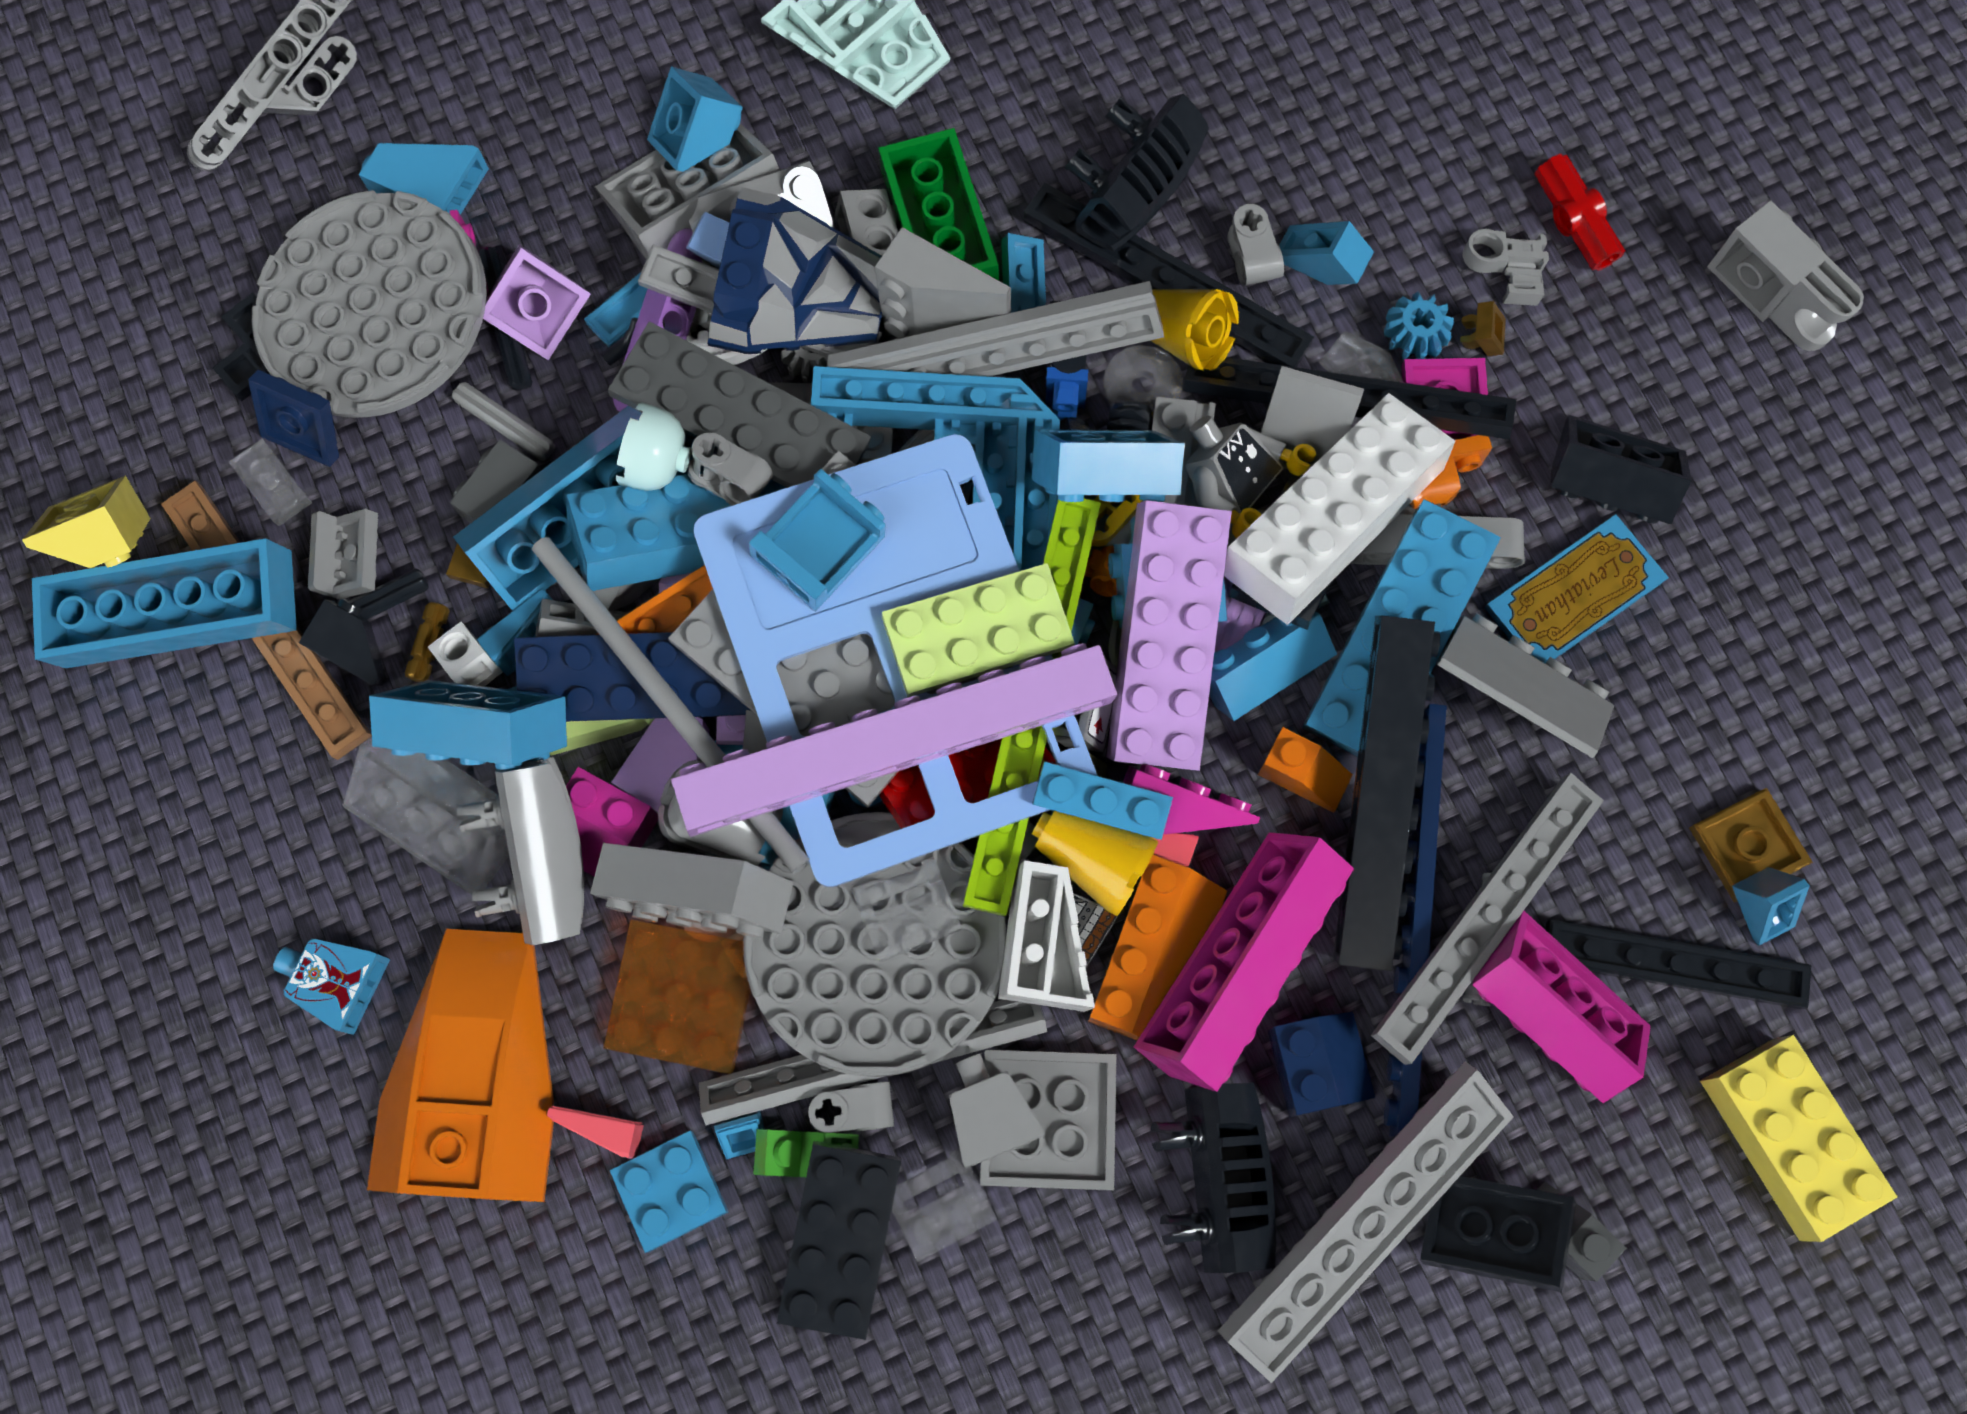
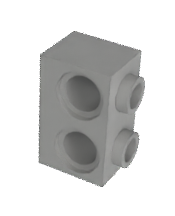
[834,189,898,256]

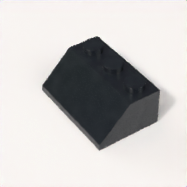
[1550,414,1692,524]

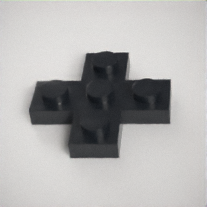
[213,292,271,402]

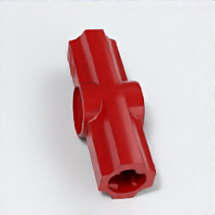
[1534,153,1625,271]

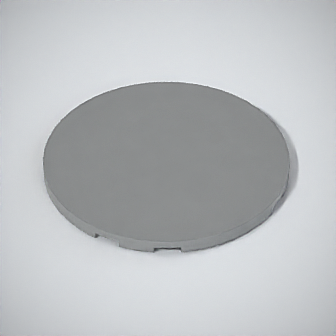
[252,190,487,418]
[743,812,1007,1077]

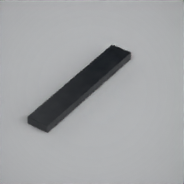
[1546,920,1811,1009]

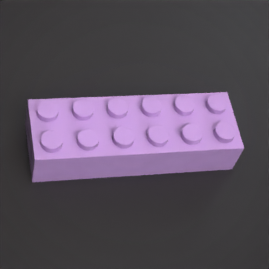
[1106,500,1232,771]

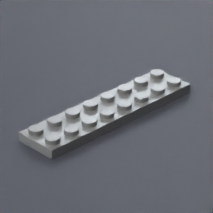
[1218,1061,1513,1383]

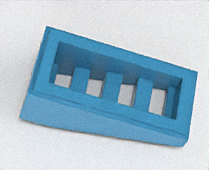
[477,588,552,677]

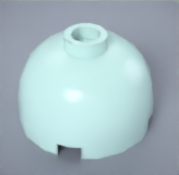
[616,402,692,491]

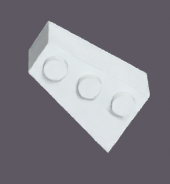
[998,860,1095,1012]

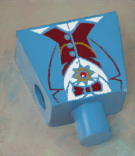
[273,938,390,1035]

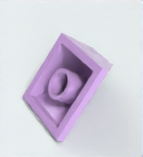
[483,244,591,360]

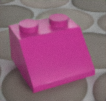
[566,767,658,876]

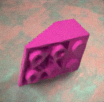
[1123,764,1260,835]

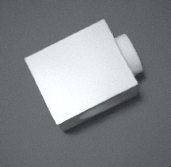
[428,622,503,687]

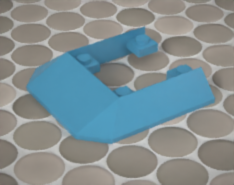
[811,366,1060,571]

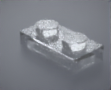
[229,438,312,526]

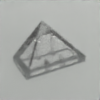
[1319,331,1404,383]

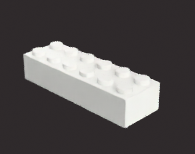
[1224,393,1456,625]

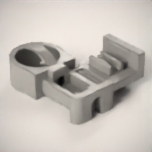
[1462,229,1549,306]

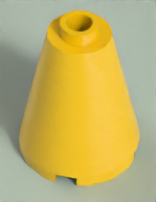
[1150,289,1239,370]
[1031,811,1158,916]

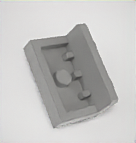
[308,509,378,600]

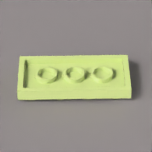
[881,563,1075,698]

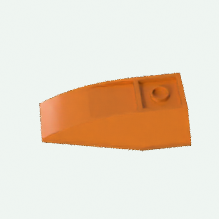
[367,929,554,1202]

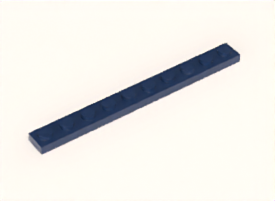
[1384,704,1447,1137]

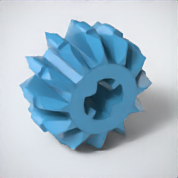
[1384,291,1454,360]

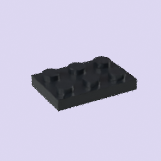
[1420,1176,1576,1292]

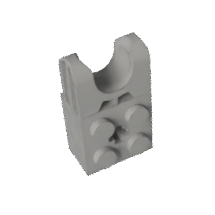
[1707,201,1864,351]

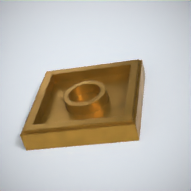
[1689,788,1813,903]

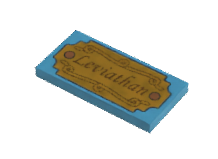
[1484,514,1669,663]

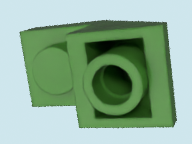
[753,1129,859,1177]

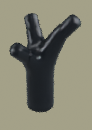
[600,317,638,366]

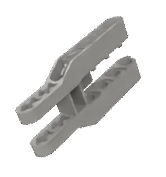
[187,0,357,171]

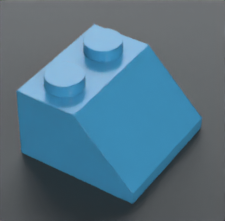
[647,67,743,172]

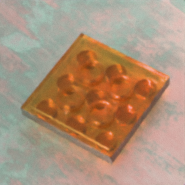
[603,919,751,1074]

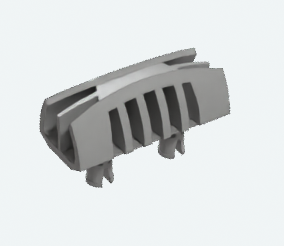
[457,757,584,946]

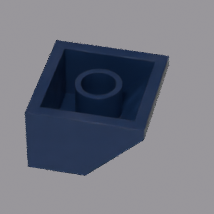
[1268,1012,1376,1118]

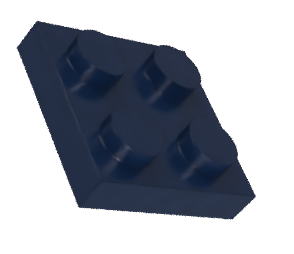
[248,370,339,467]

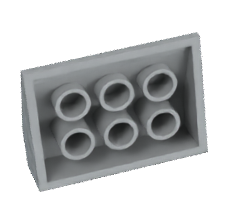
[595,123,780,259]
[875,227,1011,342]
[1437,613,1615,758]

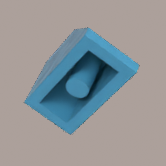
[1279,221,1374,285]

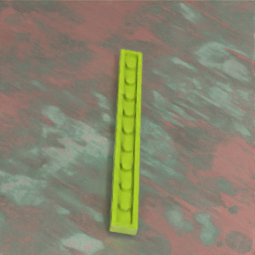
[963,498,1101,916]

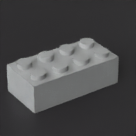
[590,843,793,938]

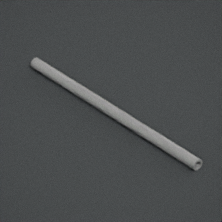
[532,537,810,874]

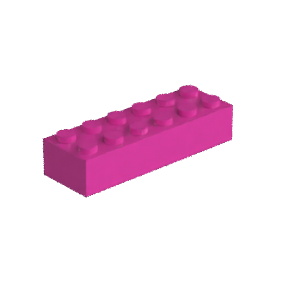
[1133,832,1354,1092]

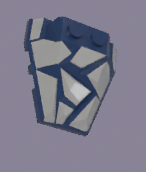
[707,187,882,355]

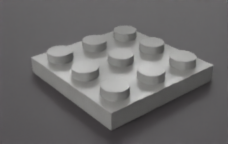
[980,1050,1116,1190]

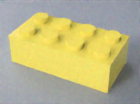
[1700,1035,1897,1242]

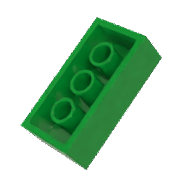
[878,128,999,281]

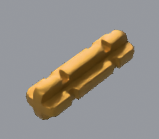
[405,602,450,682]

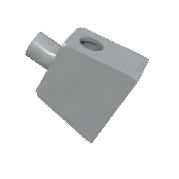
[949,1054,1045,1169]

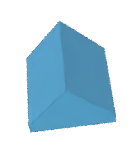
[714,1111,765,1159]

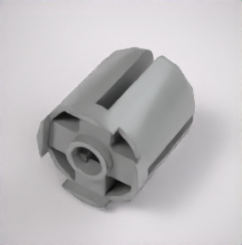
[658,759,783,866]

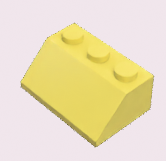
[22,475,151,568]

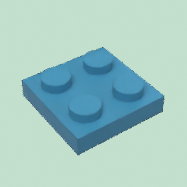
[610,1131,729,1253]

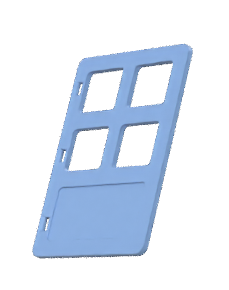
[694,434,1097,887]

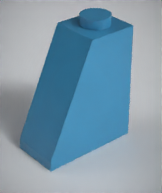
[359,143,489,215]

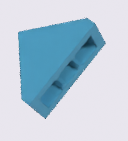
[1732,867,1810,946]

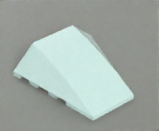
[761,0,950,109]

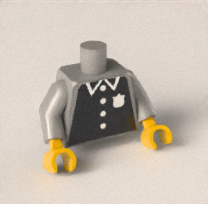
[1186,416,1316,538]

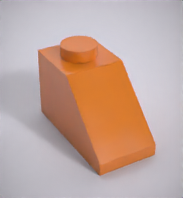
[1258,727,1353,813]

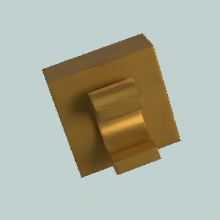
[1460,301,1506,357]

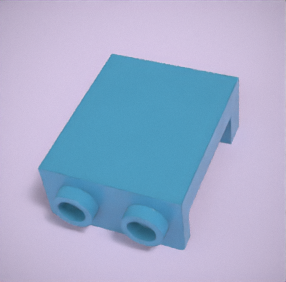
[749,469,886,611]

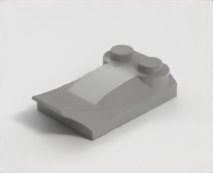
[689,161,833,269]

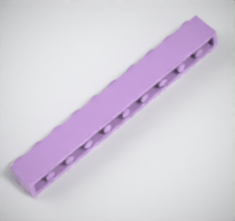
[671,643,1117,837]

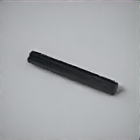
[477,247,533,391]

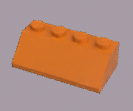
[1088,855,1227,1040]

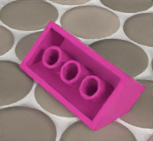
[1472,911,1651,1103]

